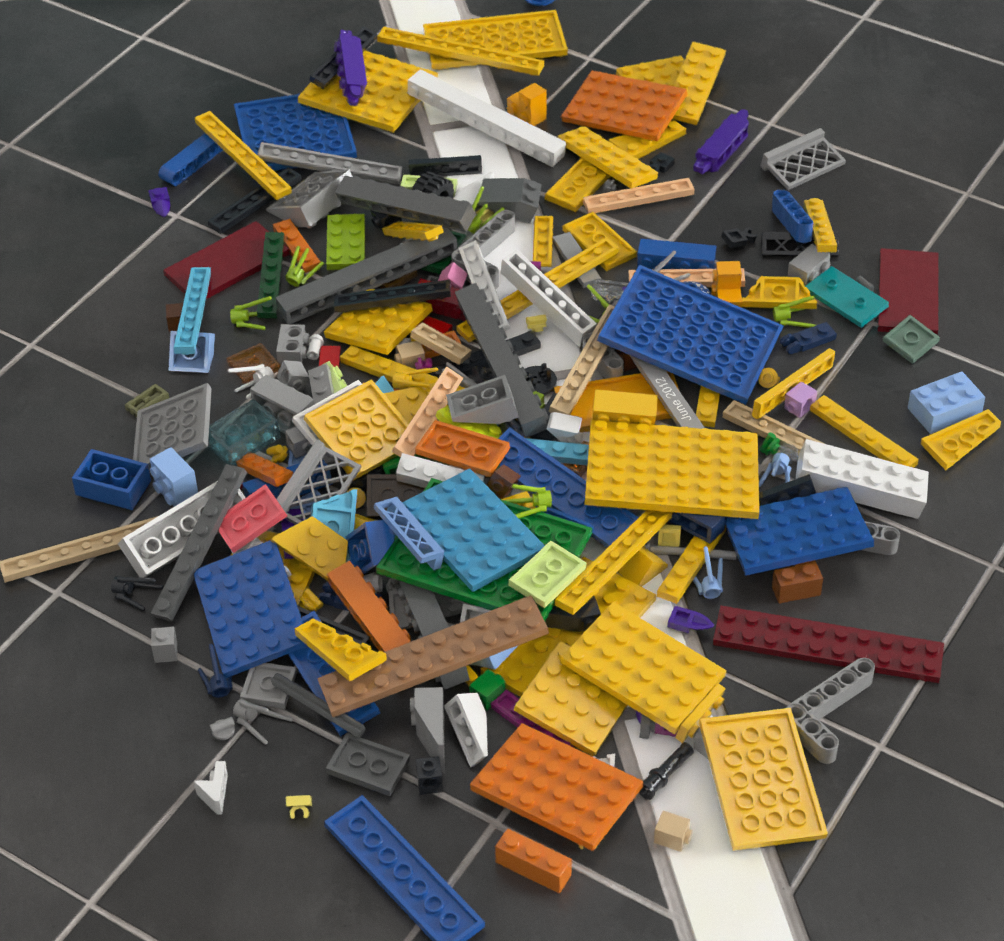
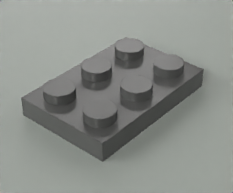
[326,733,410,796]

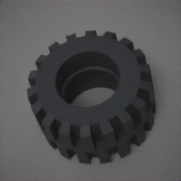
[412,171,454,198]

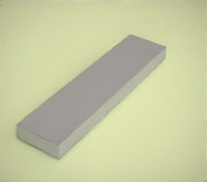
[553,232,601,288]

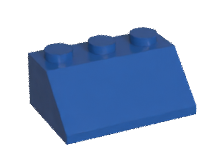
[345,520,395,574]

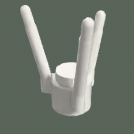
[228,364,274,399]

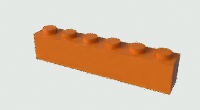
[327,560,411,652]

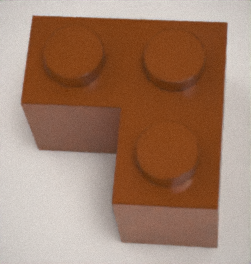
[772,560,823,604]

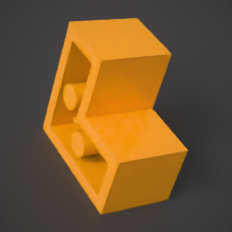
[507,83,547,126]
[711,261,742,308]

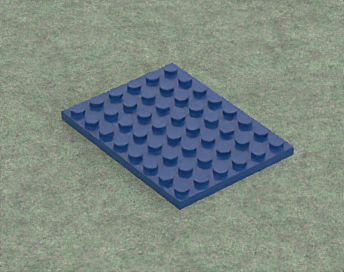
[597,265,784,405]

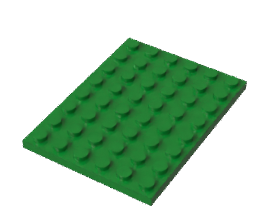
[376,478,592,621]

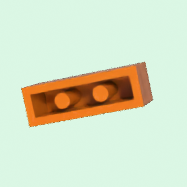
[495,828,572,894]

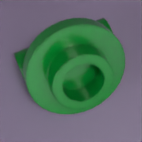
[759,432,781,456]

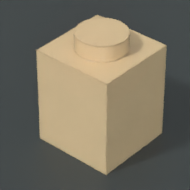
[394,341,425,369]
[654,811,693,852]

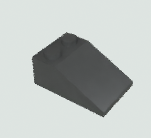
[478,178,542,224]

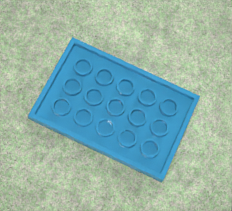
[402,468,545,592]

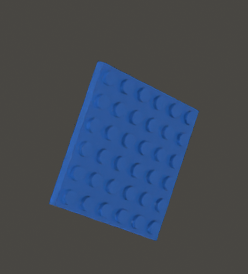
[234,94,357,171]

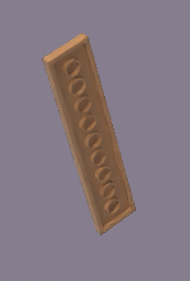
[317,596,549,717]

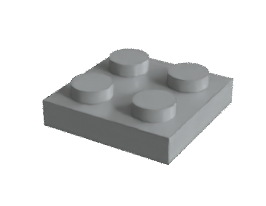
[240,663,297,709]

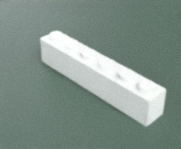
[500,249,597,347]

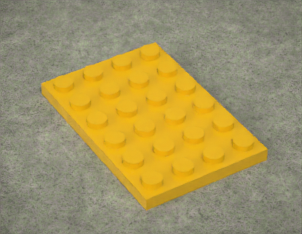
[560,602,727,734]
[699,708,828,851]

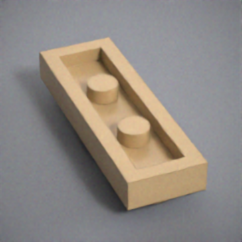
[410,323,472,365]

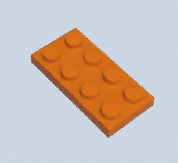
[415,420,510,477]

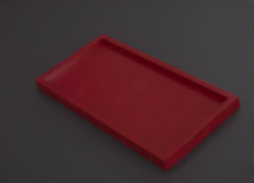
[163,221,290,299]
[878,248,938,335]

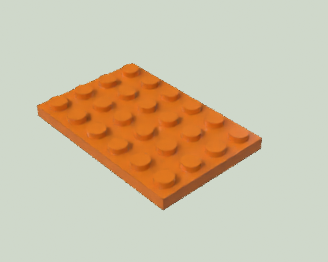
[561,71,687,141]
[470,723,643,851]

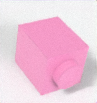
[438,262,468,289]

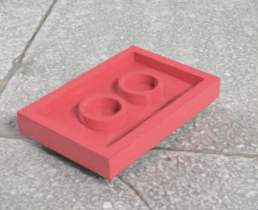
[218,484,288,553]

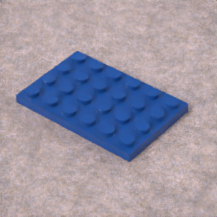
[725,487,874,576]
[194,540,307,678]

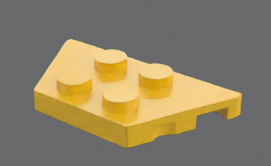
[742,276,817,309]
[271,516,348,582]

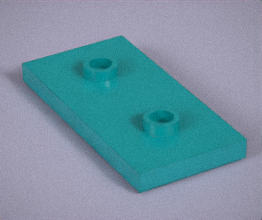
[805,266,889,328]

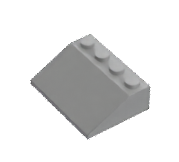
[266,170,353,228]

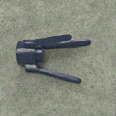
[198,644,233,698]

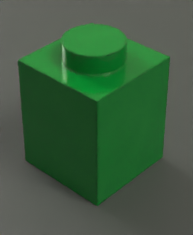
[470,669,505,711]

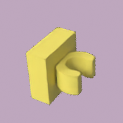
[658,524,681,547]
[286,795,312,819]

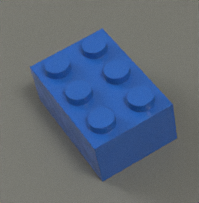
[72,449,151,510]

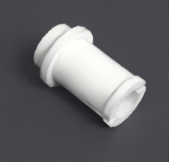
[306,334,324,360]

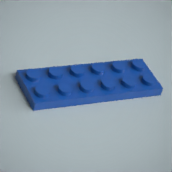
[288,611,380,736]

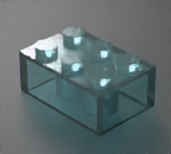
[208,399,281,466]

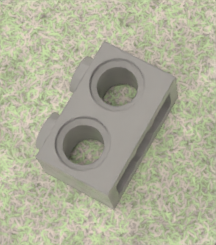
[276,324,309,366]

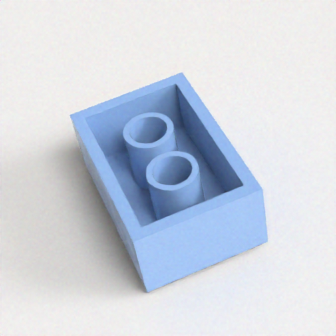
[908,371,985,434]

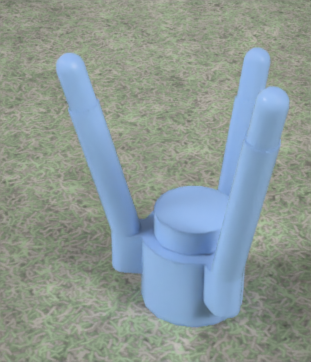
[759,453,791,487]
[693,547,723,599]

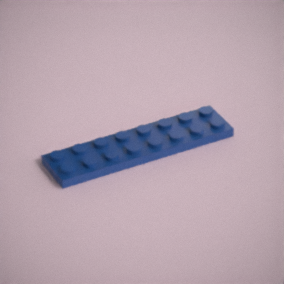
[498,427,639,548]
[324,795,485,941]

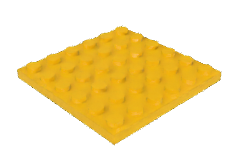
[298,50,438,133]

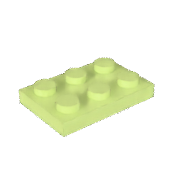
[509,541,586,608]

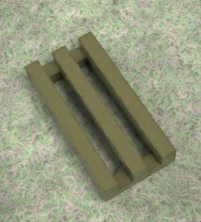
[125,384,169,418]

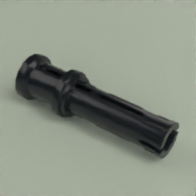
[639,742,694,800]

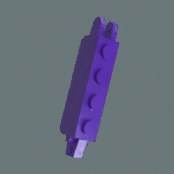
[334,30,367,106]
[693,110,749,174]

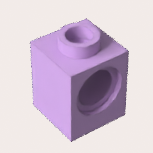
[784,381,817,418]

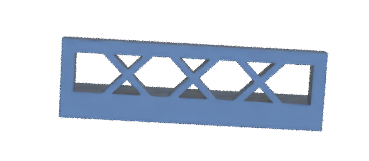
[374,497,444,570]

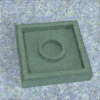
[883,315,940,364]

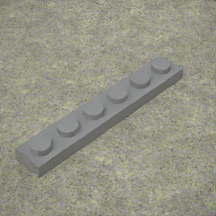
[308,363,335,465]

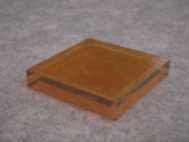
[227,343,281,384]

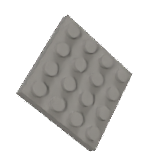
[133,383,212,470]

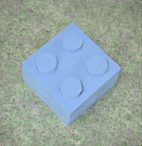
[150,447,198,507]

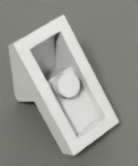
[547,412,583,444]
[194,761,228,815]

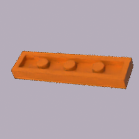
[273,219,320,273]
[236,453,293,487]

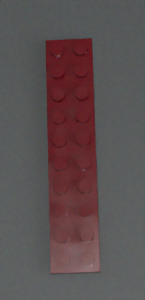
[713,605,944,683]

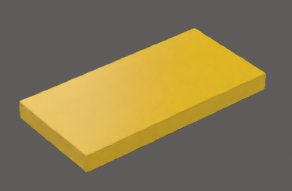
[545,158,611,212]
[563,212,637,271]

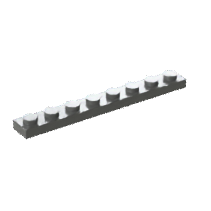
[151,464,247,622]

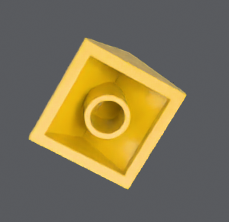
[616,546,668,587]

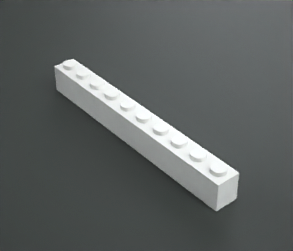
[407,69,566,167]

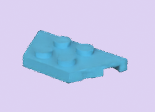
[311,489,357,562]

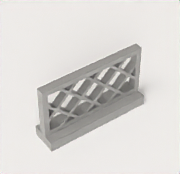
[761,128,846,190]
[276,440,361,524]

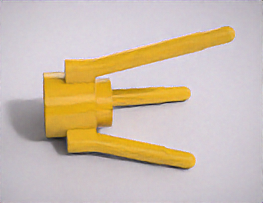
[392,368,438,390]

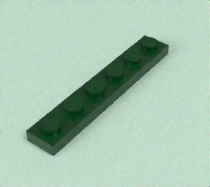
[257,232,285,318]

